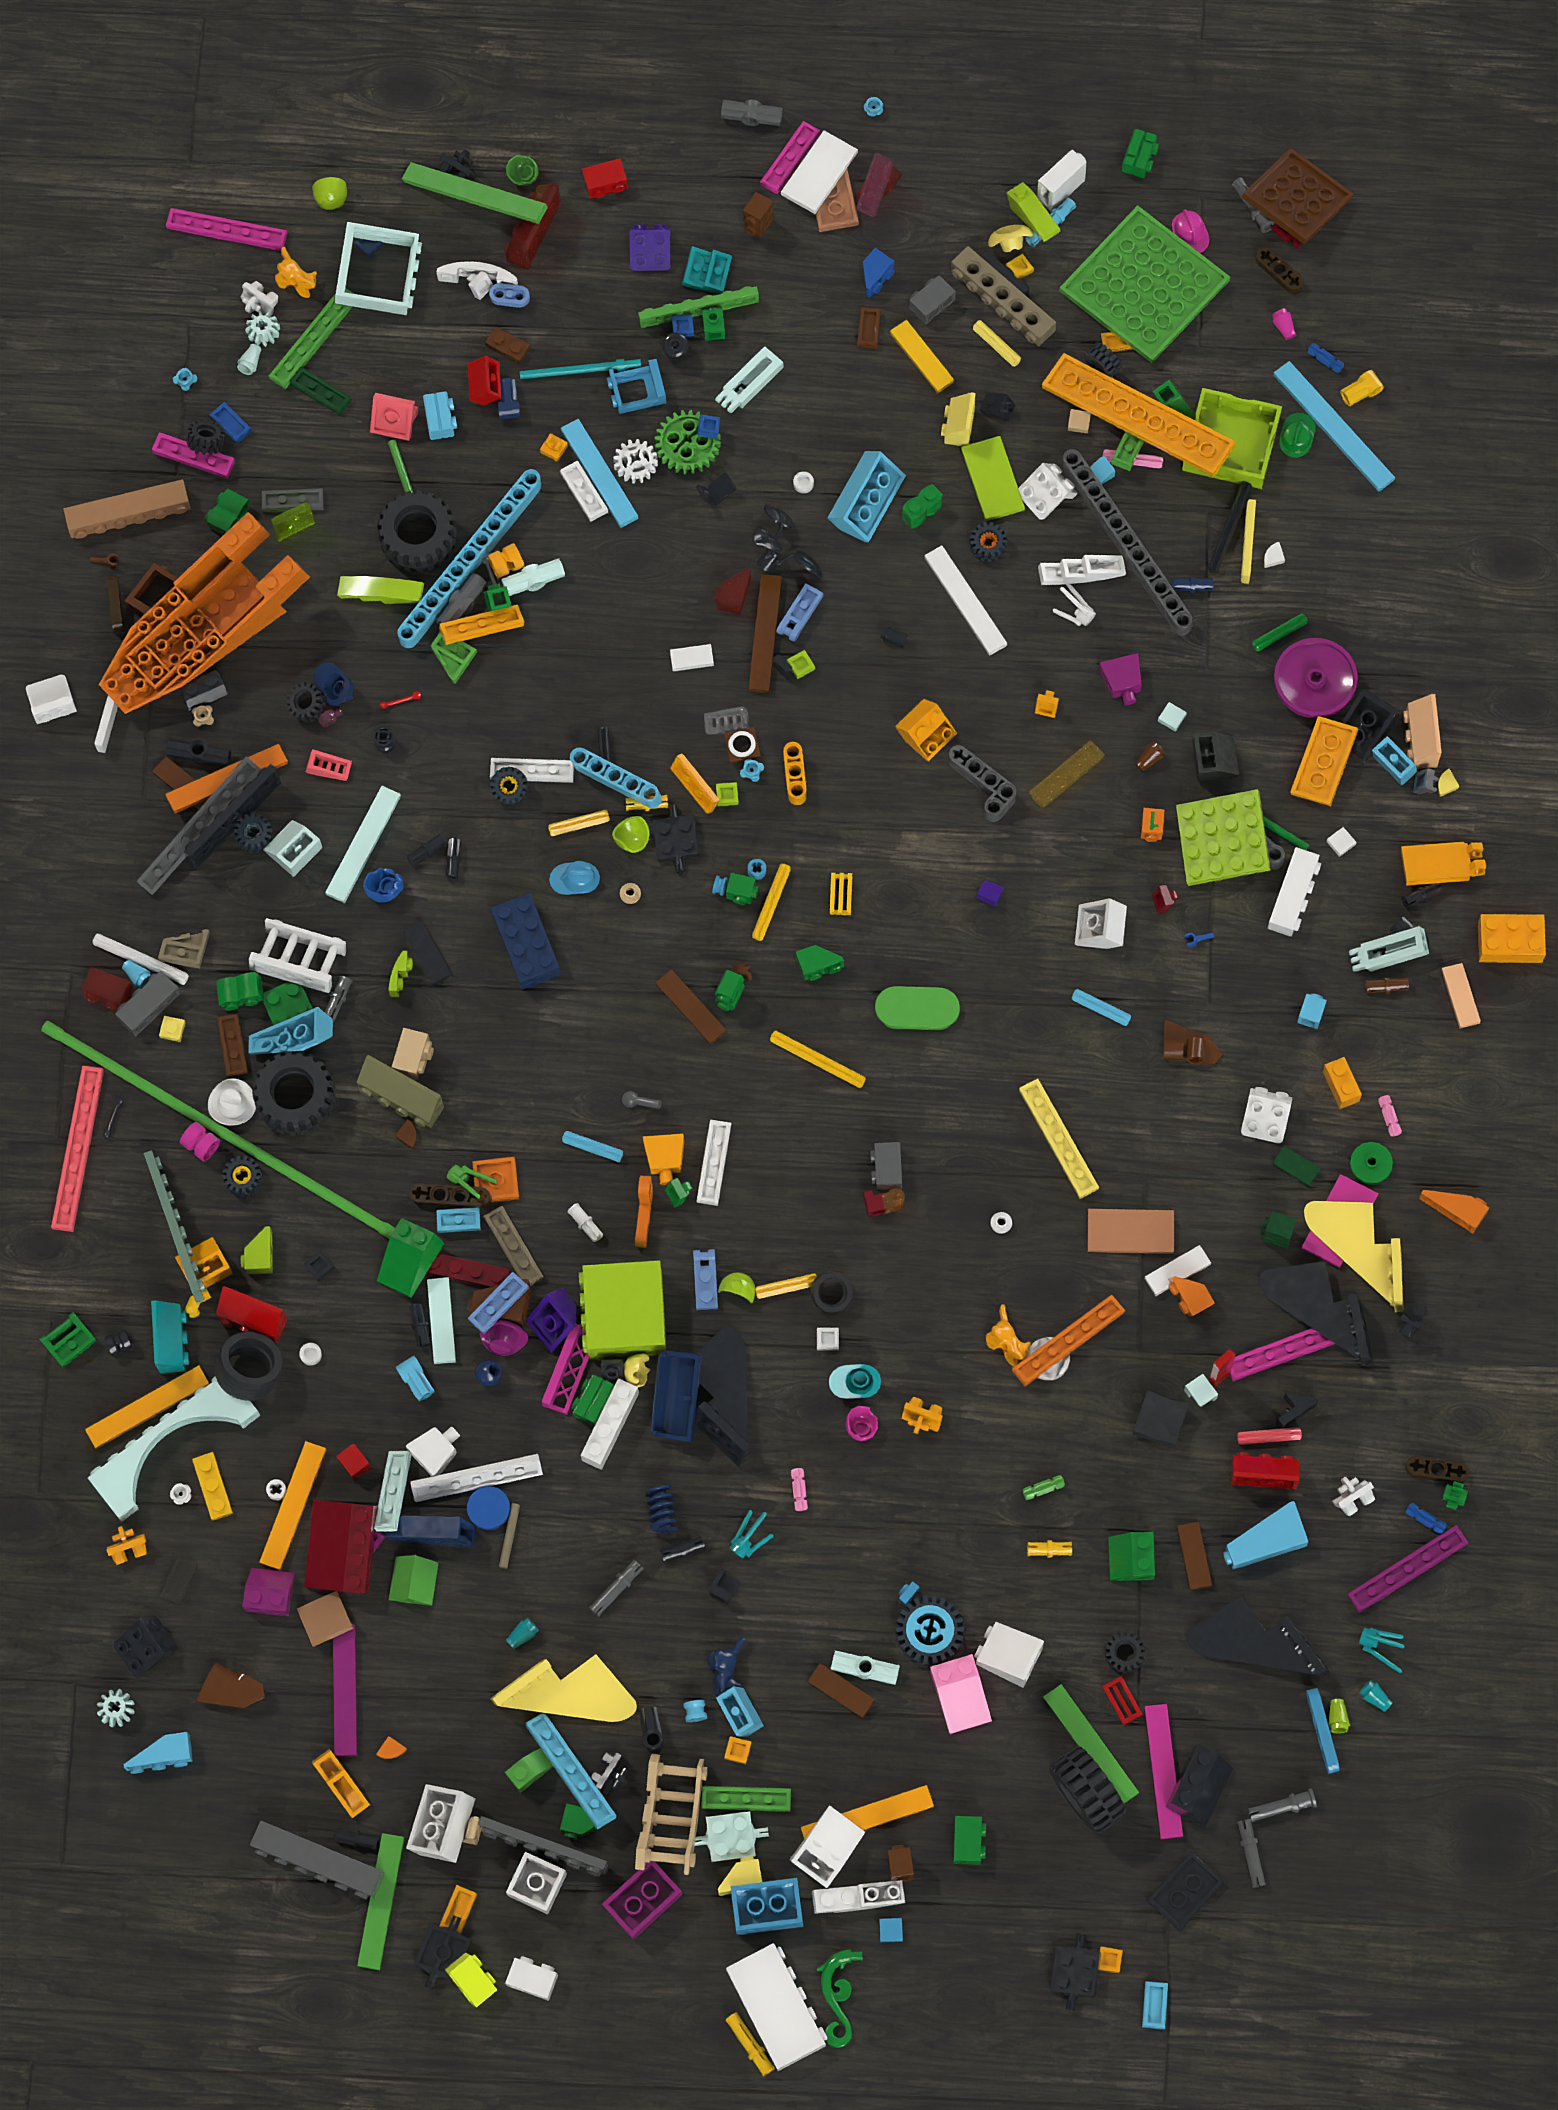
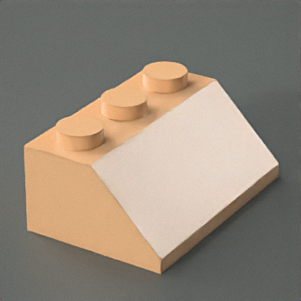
[1403,694,1442,769]

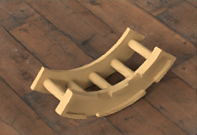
[635,1754,707,1875]

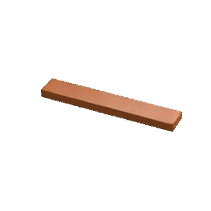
[165,744,288,814]
[1012,1295,1125,1387]

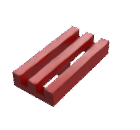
[1102,1676,1143,1726]

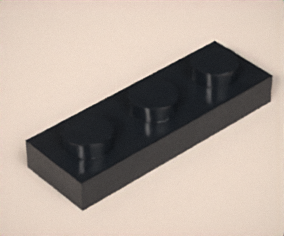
[980,250,1029,298]

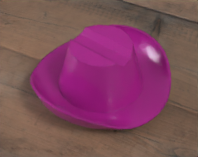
[479,1319,528,1356]

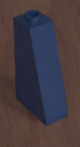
[384,1516,476,1548]

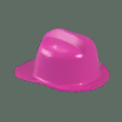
[1172,209,1209,253]

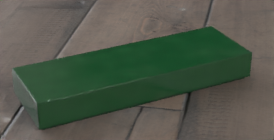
[290,367,352,415]

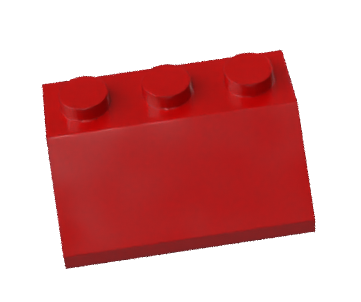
[216,1286,287,1343]
[1230,1452,1299,1490]

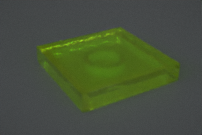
[271,502,315,542]

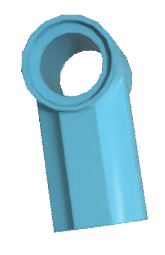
[396,1356,435,1401]

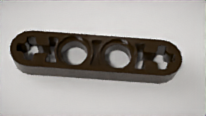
[409,1183,492,1208]

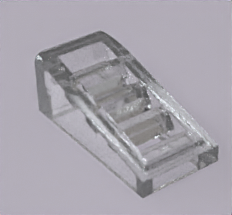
[704,706,750,734]

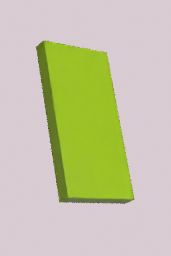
[961,436,1025,522]

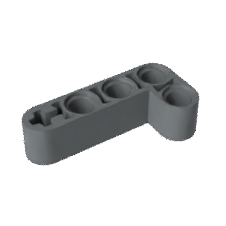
[949,745,1016,822]

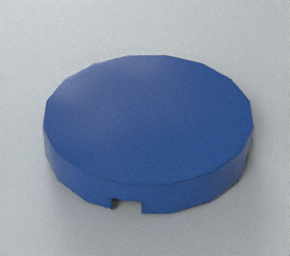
[467,1486,510,1530]

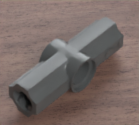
[721,100,783,126]
[436,573,487,625]

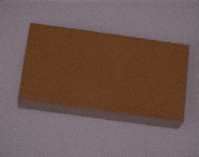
[857,307,881,349]

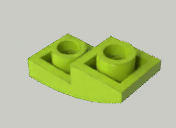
[389,951,413,997]

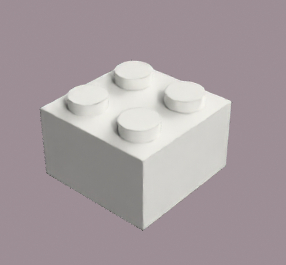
[506,1852,567,1914]

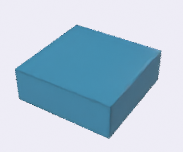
[879,1918,903,1942]

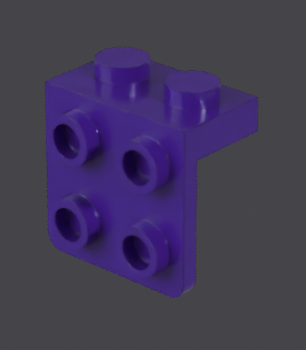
[629,224,671,271]

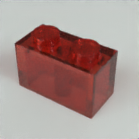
[81,967,133,1010]

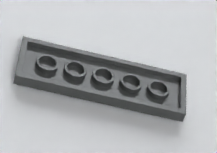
[478,1816,609,1877]

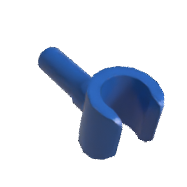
[1184,932,1214,948]

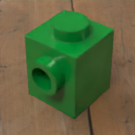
[702,307,725,341]
[483,583,512,611]
[726,873,759,905]

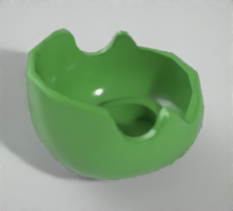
[506,155,539,186]

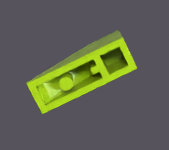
[1007,182,1061,242]

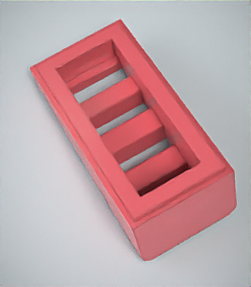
[305,749,352,781]

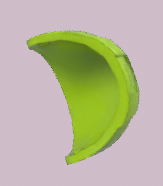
[312,177,347,210]
[612,816,649,853]
[718,1272,756,1303]

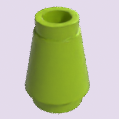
[1328,1699,1350,1733]

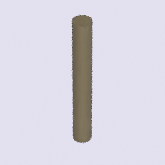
[499,1503,520,1569]

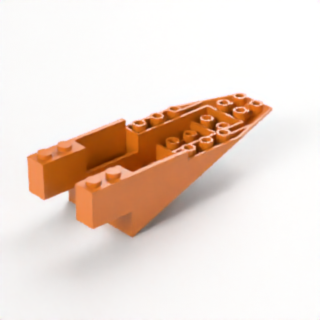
[99,512,310,714]

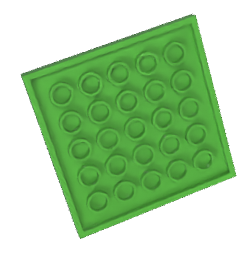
[1059,205,1230,363]

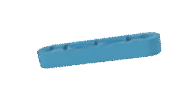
[1306,1688,1339,1774]

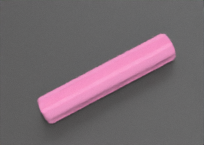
[1103,449,1163,468]

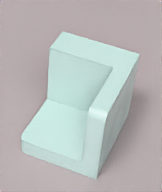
[1184,1374,1218,1407]

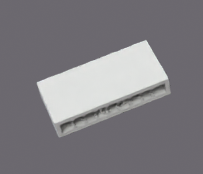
[726,1943,827,2071]

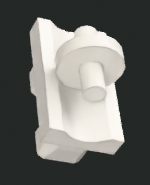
[241,281,278,316]
[1333,1477,1375,1516]

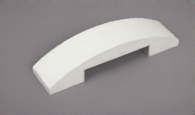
[437,262,518,285]

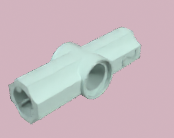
[501,558,565,596]
[831,1651,900,1685]

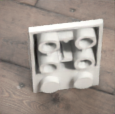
[790,1805,865,1888]

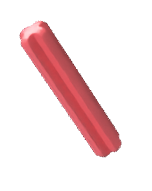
[1237,1427,1302,1445]

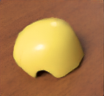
[623,1353,650,1387]

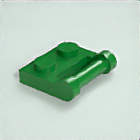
[39,1312,96,1368]

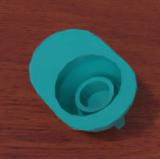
[829,1364,881,1399]

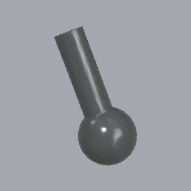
[622,1091,661,1109]

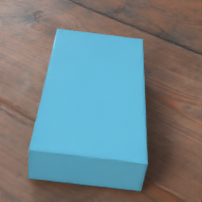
[1142,1981,1168,2029]

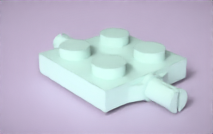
[694,1811,769,1862]

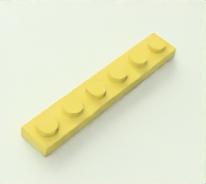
[1019,1079,1099,1199]

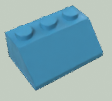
[731,1878,803,1935]

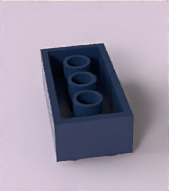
[491,893,561,990]

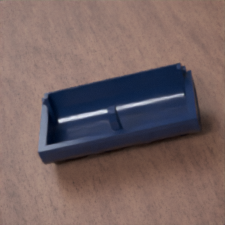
[650,1350,702,1442]

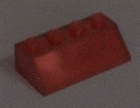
[504,183,561,270]

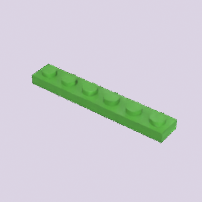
[638,286,759,328]

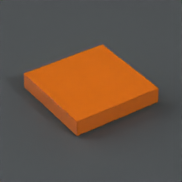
[472,1157,519,1203]

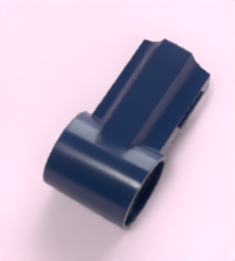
[498,378,520,420]

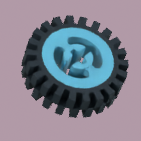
[896,1595,964,1666]

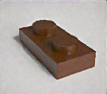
[485,326,530,364]

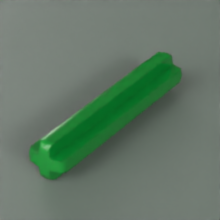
[1252,613,1308,652]

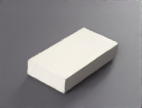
[670,644,714,671]

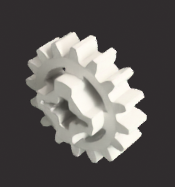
[613,439,658,484]

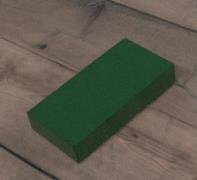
[1272,1146,1320,1187]

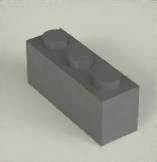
[115,971,181,1037]

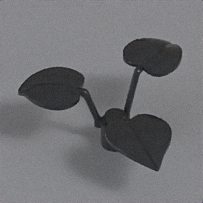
[753,504,822,580]

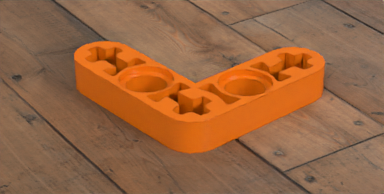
[635,1175,653,1248]

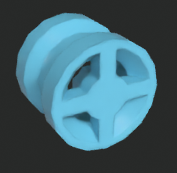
[683,1700,708,1722]

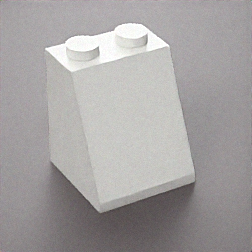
[974,1622,1044,1688]

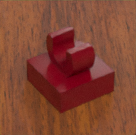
[1151,885,1179,913]

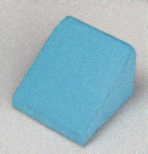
[1090,456,1115,484]

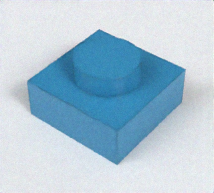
[898,1581,919,1607]

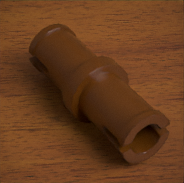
[1364,977,1409,994]

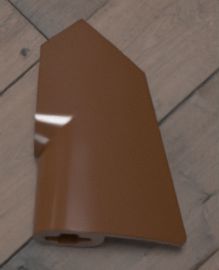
[1163,1020,1223,1065]
[197,1663,265,1708]

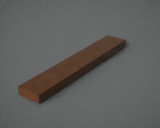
[748,574,782,693]

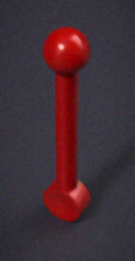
[379,691,421,710]

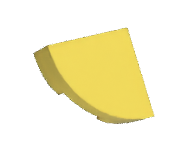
[1438,769,1459,797]

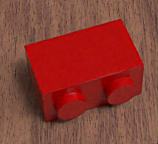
[582,159,628,199]
[468,356,501,406]

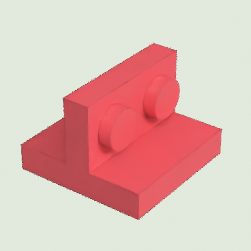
[370,393,418,441]

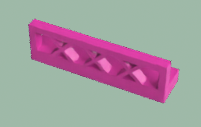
[542,1324,589,1415]

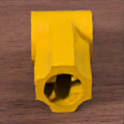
[1340,370,1384,406]

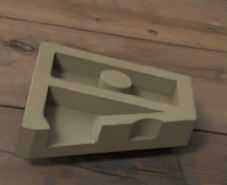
[158,929,210,969]

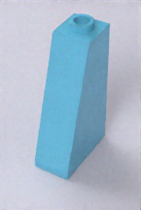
[1223,1501,1308,1570]

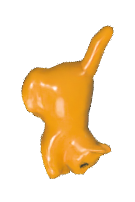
[275,247,317,298]
[986,1304,1031,1367]

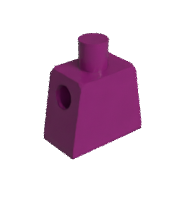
[1099,653,1141,706]

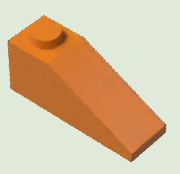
[1419,1190,1489,1234]

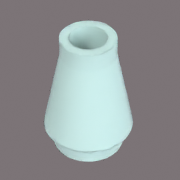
[237,344,261,375]

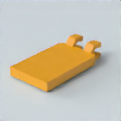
[1401,842,1486,886]

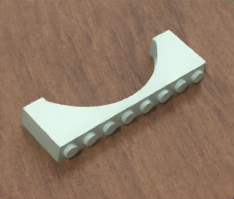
[88,1377,260,1522]

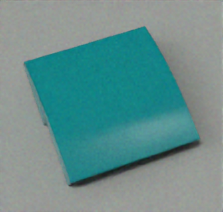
[682,246,732,293]

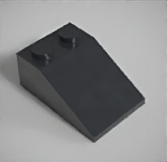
[1341,690,1401,765]

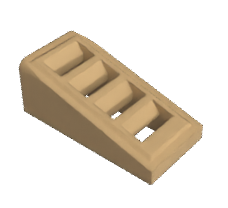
[462,1816,481,1845]

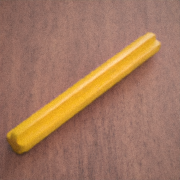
[770,1031,866,1088]

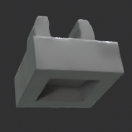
[1413,768,1439,795]

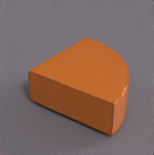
[376,1736,407,1759]

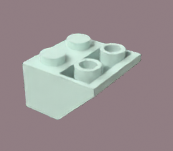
[263,820,322,877]

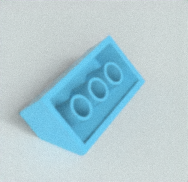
[828,451,906,542]

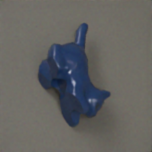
[707,1636,746,1696]

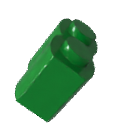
[902,484,943,529]
[206,489,250,535]
[715,970,745,1011]
[216,972,264,1011]

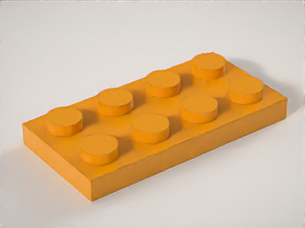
[1290,716,1358,807]

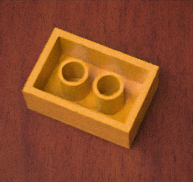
[1478,914,1546,963]

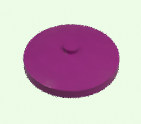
[1274,638,1358,718]

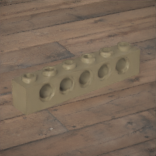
[951,246,1056,347]

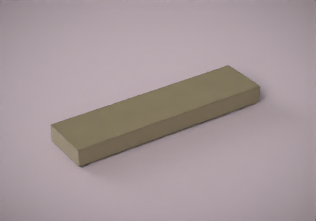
[484,1206,544,1286]

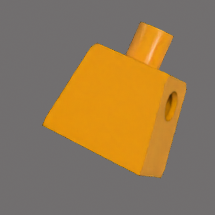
[643,1134,684,1185]

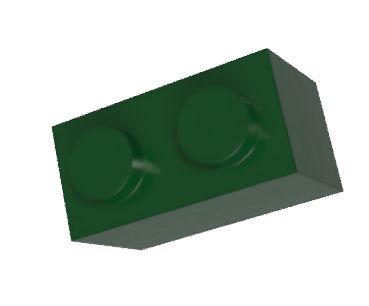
[1260,1211,1297,1250]

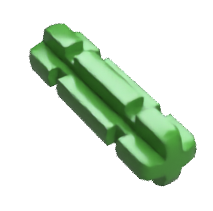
[1023,1475,1065,1500]

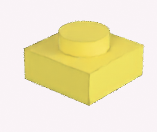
[159,1016,186,1042]

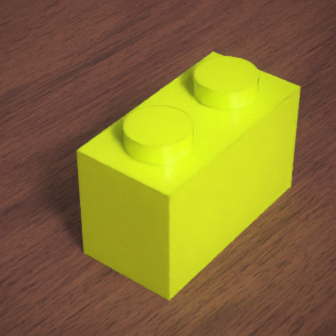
[445,1953,497,2007]

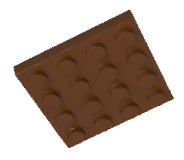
[1242,148,1354,244]

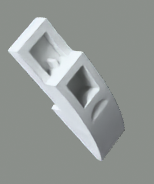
[812,1880,905,1914]

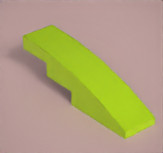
[337,576,424,604]

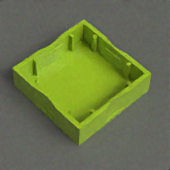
[1182,388,1282,489]

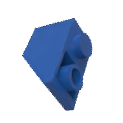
[863,248,895,299]

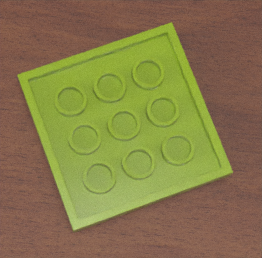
[1176,789,1270,886]

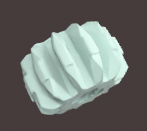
[245,311,280,347]
[97,1690,135,1727]

